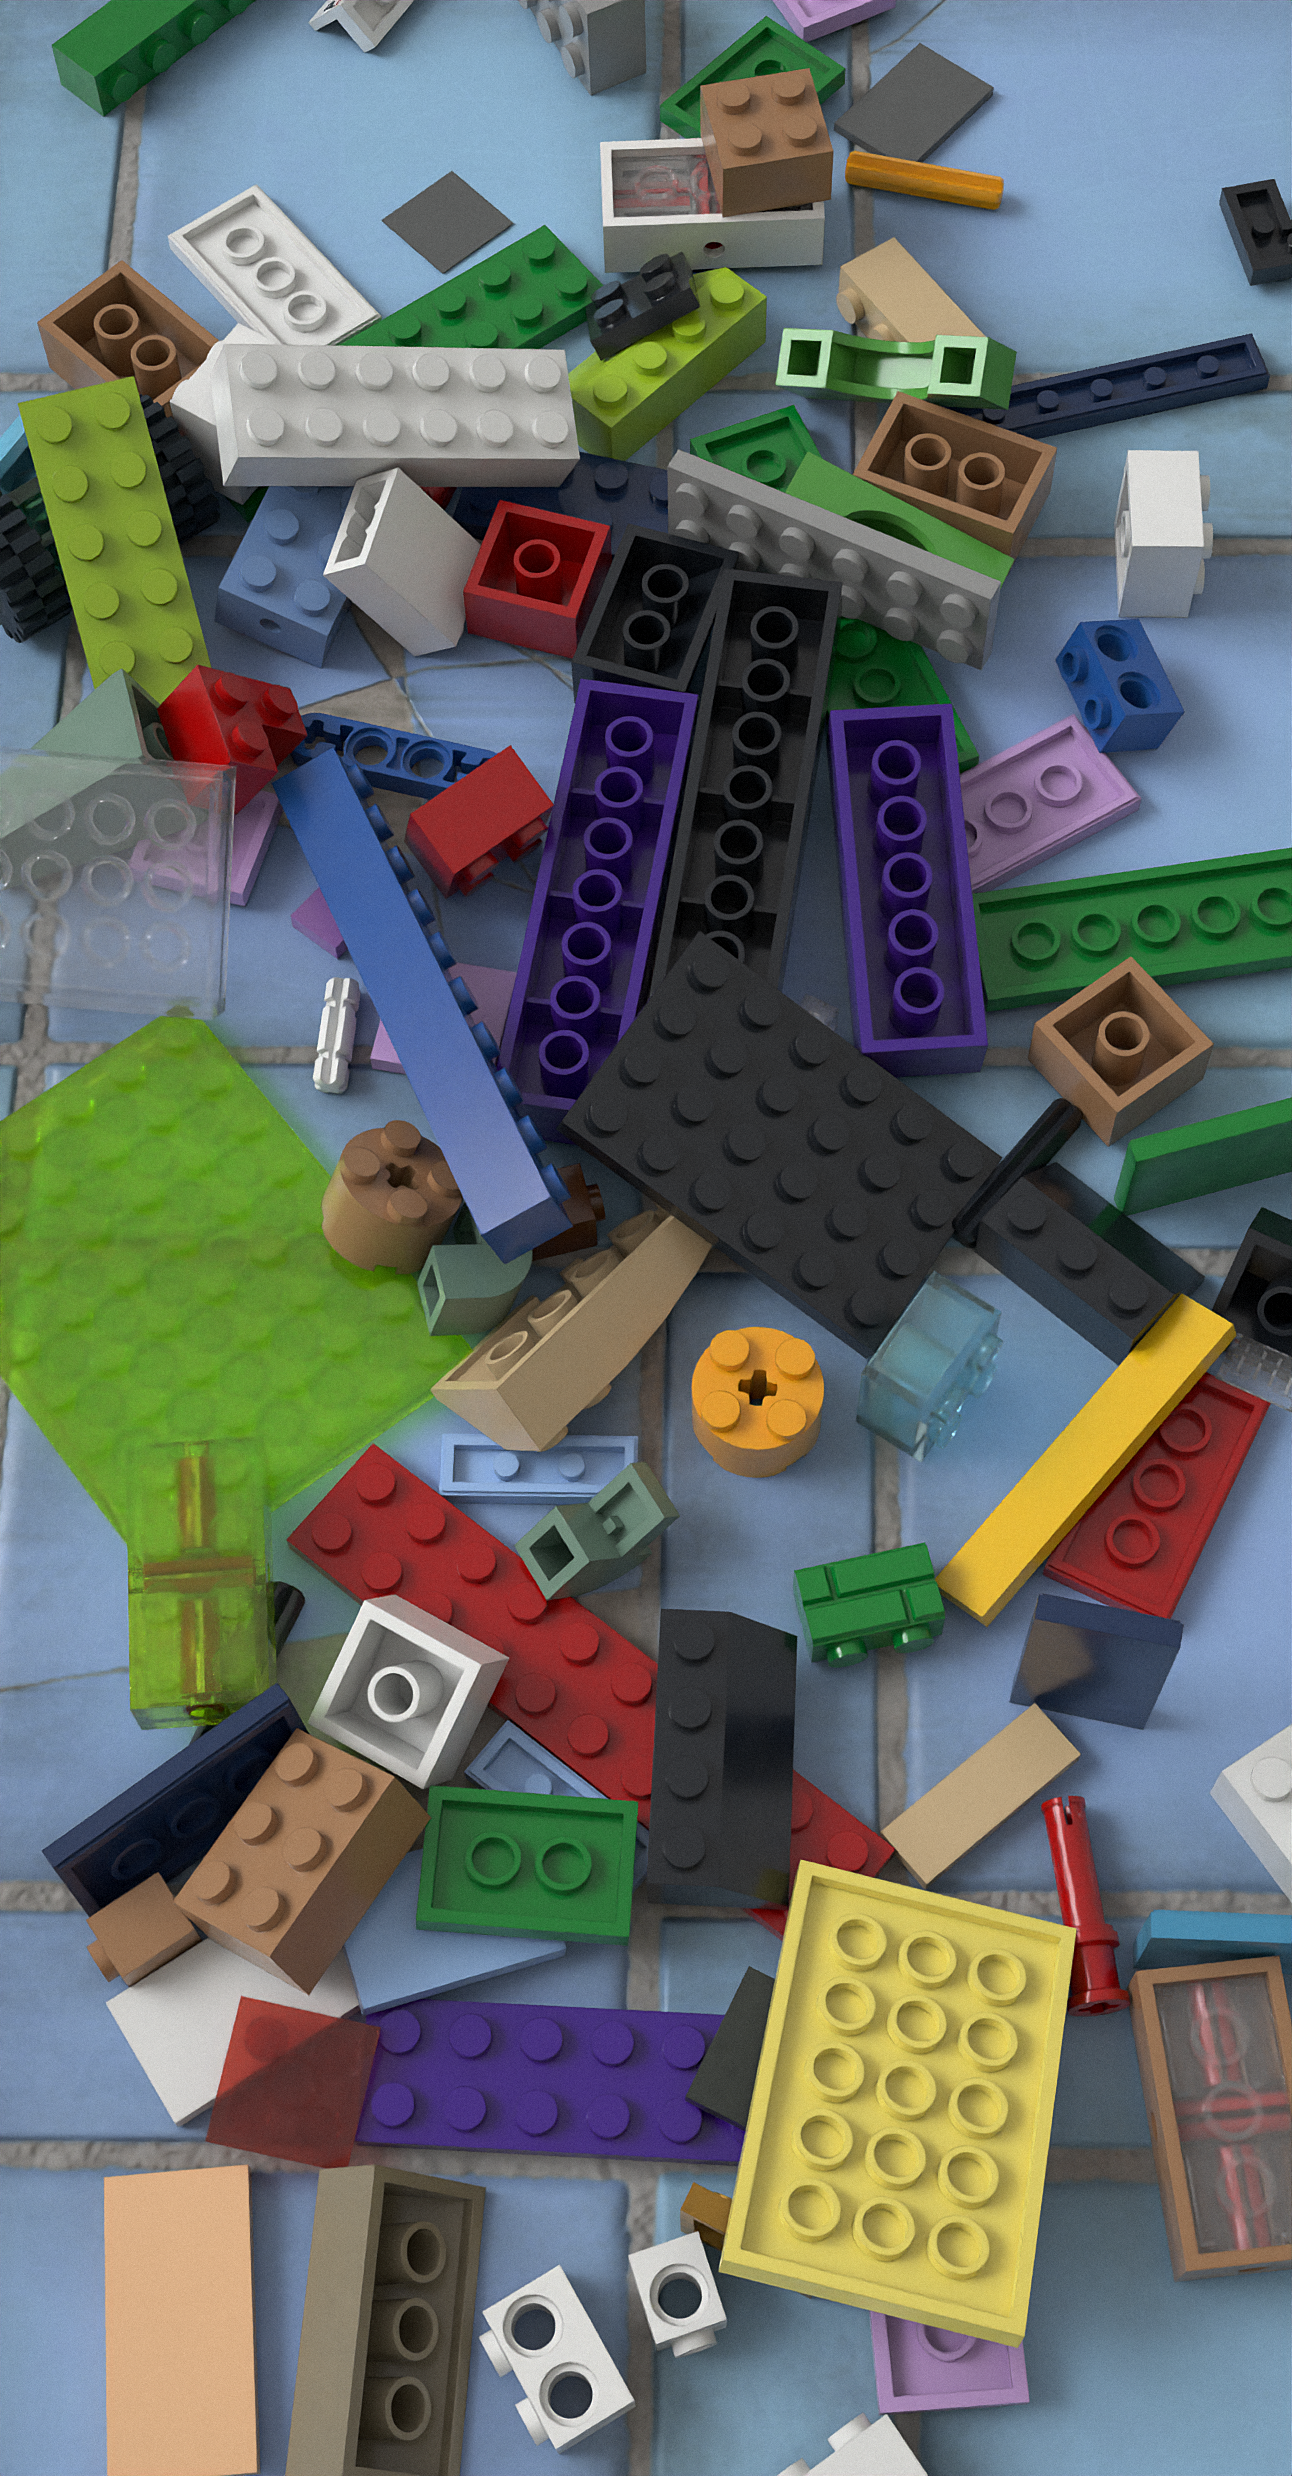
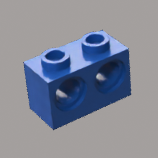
[1055,619,1185,753]

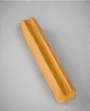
[845,151,1004,210]

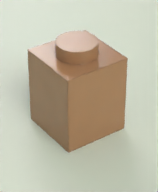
[86,1872,202,1987]

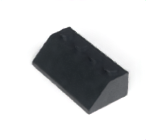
[646,1609,797,1910]

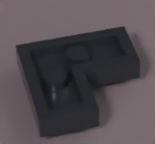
[1219,179,1292,286]

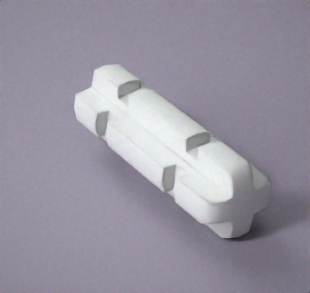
[313,977,361,1094]

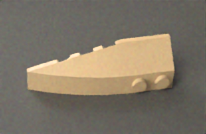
[430,1202,712,1452]

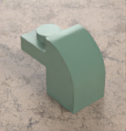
[417,1201,532,1336]
[514,1462,680,1600]

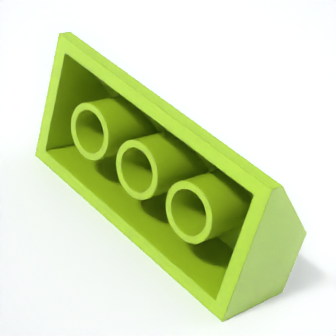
[568,267,767,461]

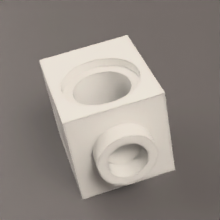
[628,2231,727,2358]

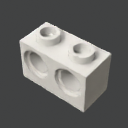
[479,2265,636,2454]

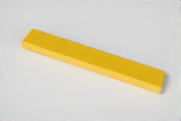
[935,1293,1237,1627]

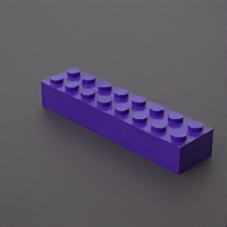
[496,679,699,1145]

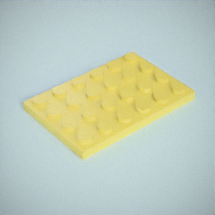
[718,1860,1076,2348]

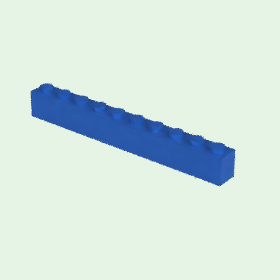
[271,747,573,1264]

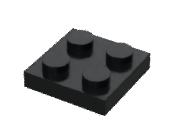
[585,251,701,361]

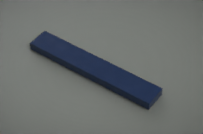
[941,333,1270,440]

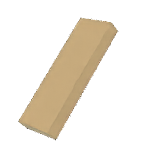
[880,1703,1081,1890]

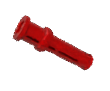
[1041,1796,1131,2017]

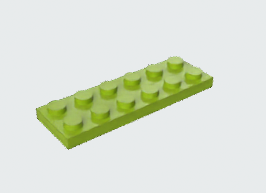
[17,376,212,705]

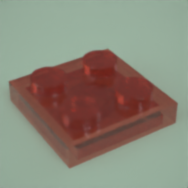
[205,1995,381,2169]

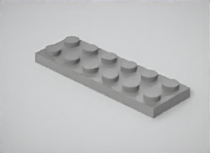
[667,449,1001,670]

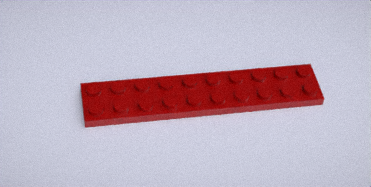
[286,1443,896,1942]

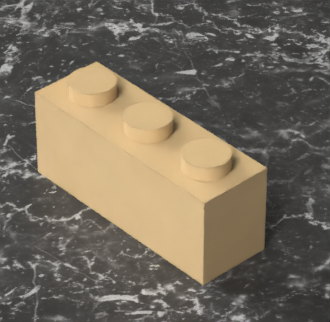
[836,237,986,342]

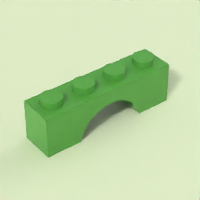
[775,328,1017,410]
[785,452,1014,589]

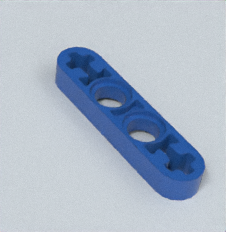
[291,713,498,800]

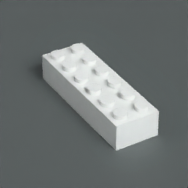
[210,344,580,487]

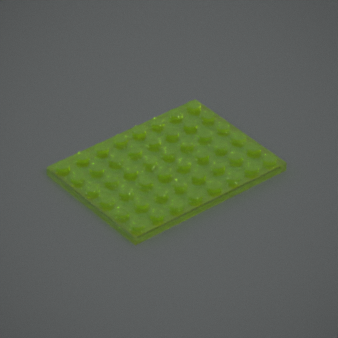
[0,999,474,1570]

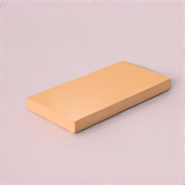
[104,2164,261,2476]

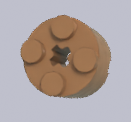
[320,1120,463,1274]

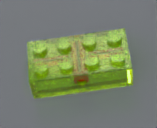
[126,1436,277,1730]

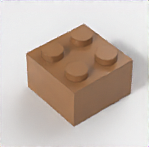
[700,68,834,217]
[1028,957,1214,1147]

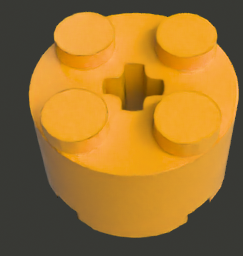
[692,1327,824,1478]

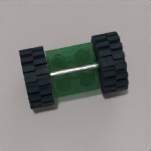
[0,394,220,643]

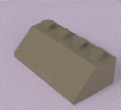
[285,2164,486,2476]

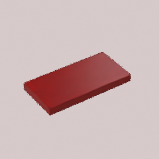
[1042,1372,1271,1619]

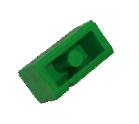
[793,1542,946,1668]

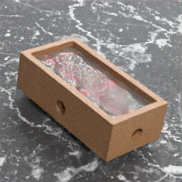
[1126,1956,1292,2282]

